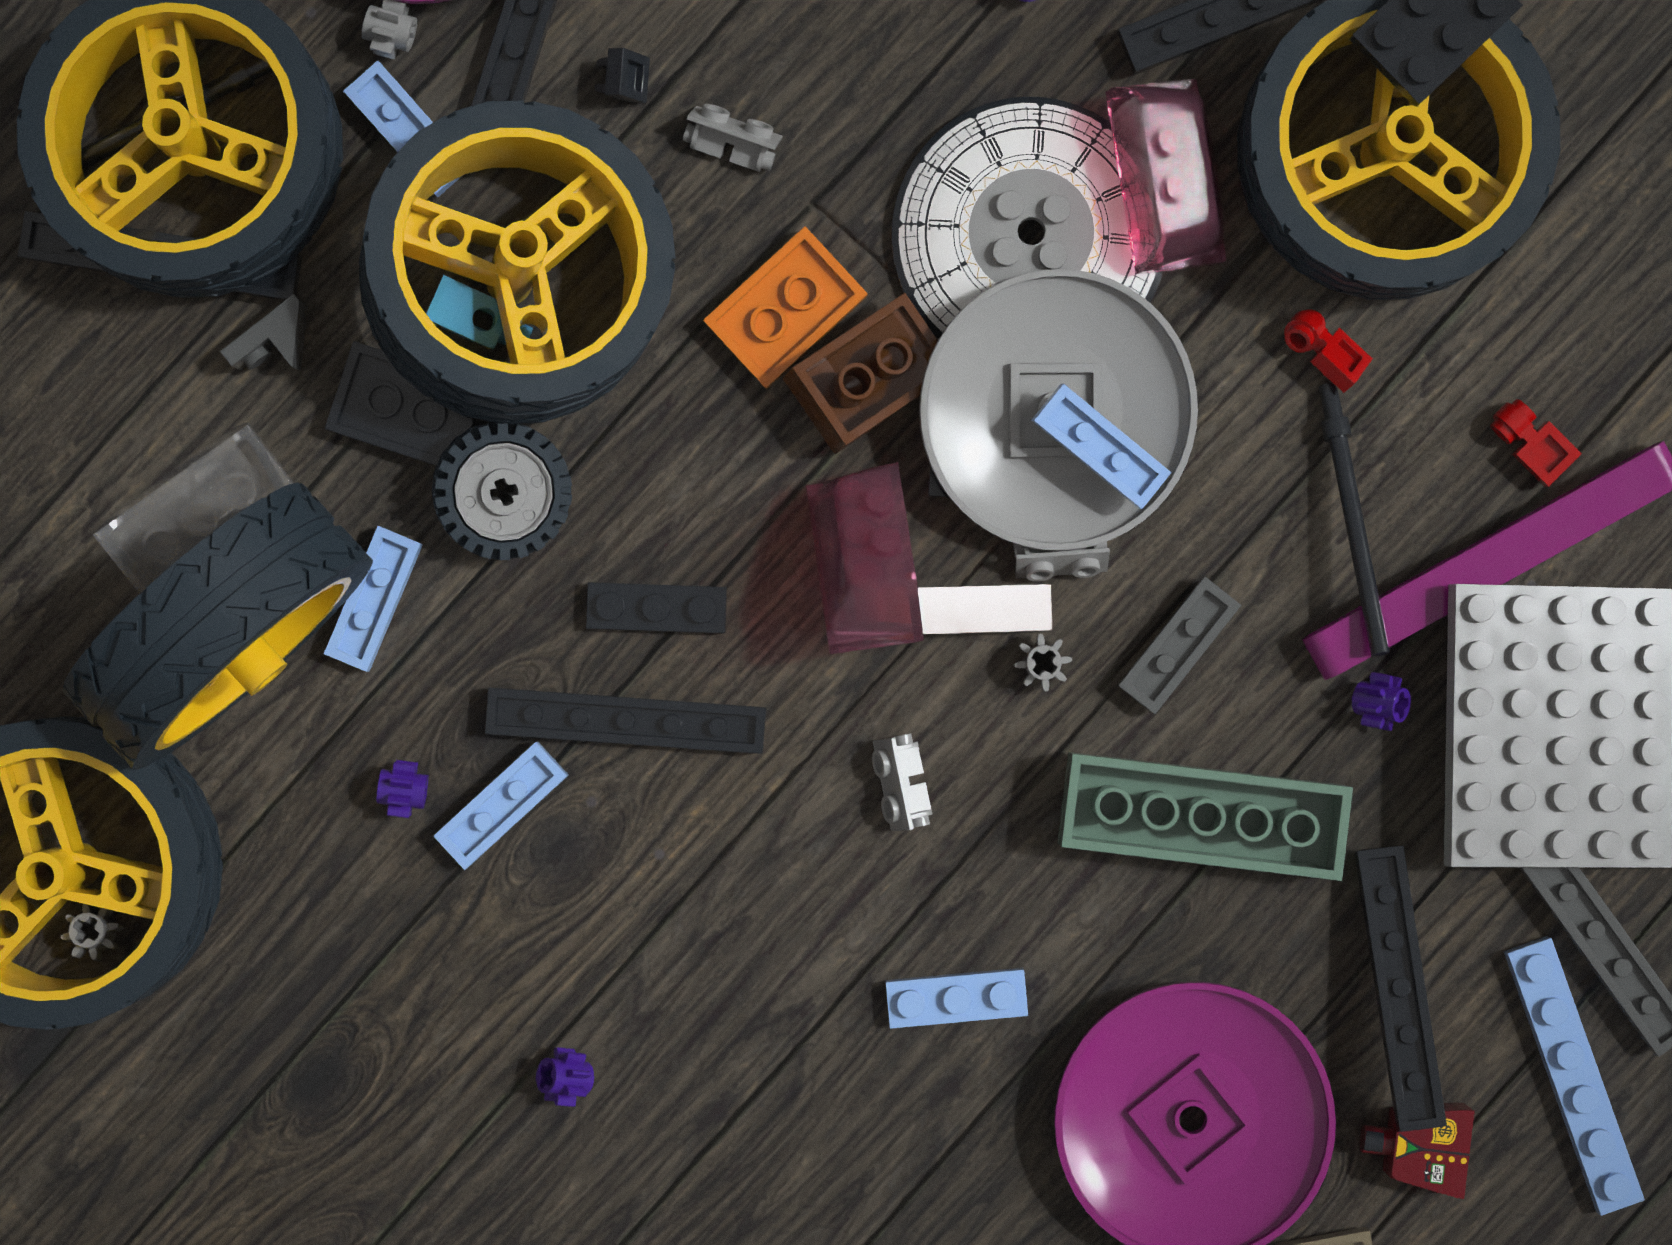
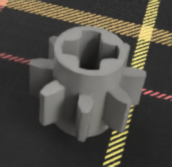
[362,0,417,59]
[1013,634,1072,691]
[61,904,124,962]

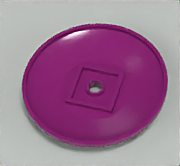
[1054,981,1336,1245]

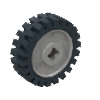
[432,422,572,560]

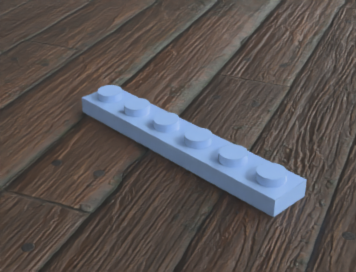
[1504,936,1645,1216]

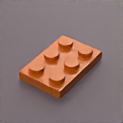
[703,226,868,390]

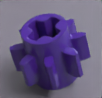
[1352,672,1411,731]
[376,760,429,819]
[536,1047,594,1107]

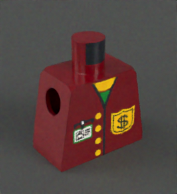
[1360,1102,1475,1199]

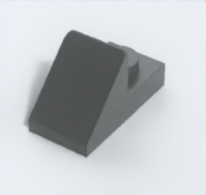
[220,294,308,371]

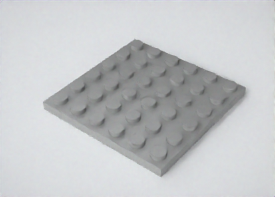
[1444,584,1672,868]

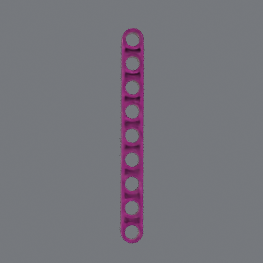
[1302,441,1672,680]

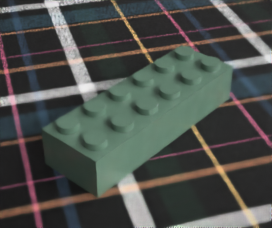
[1057,752,1353,881]

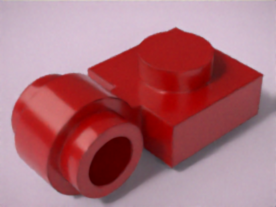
[1284,309,1373,393]
[1490,399,1582,487]

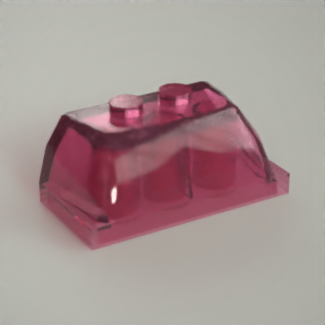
[1105,79,1226,275]
[806,462,924,654]

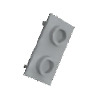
[683,104,783,172]
[1013,541,1110,581]
[872,733,933,831]

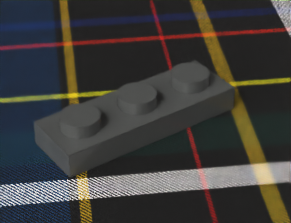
[1117,577,1241,714]

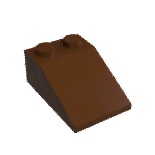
[783,293,938,455]

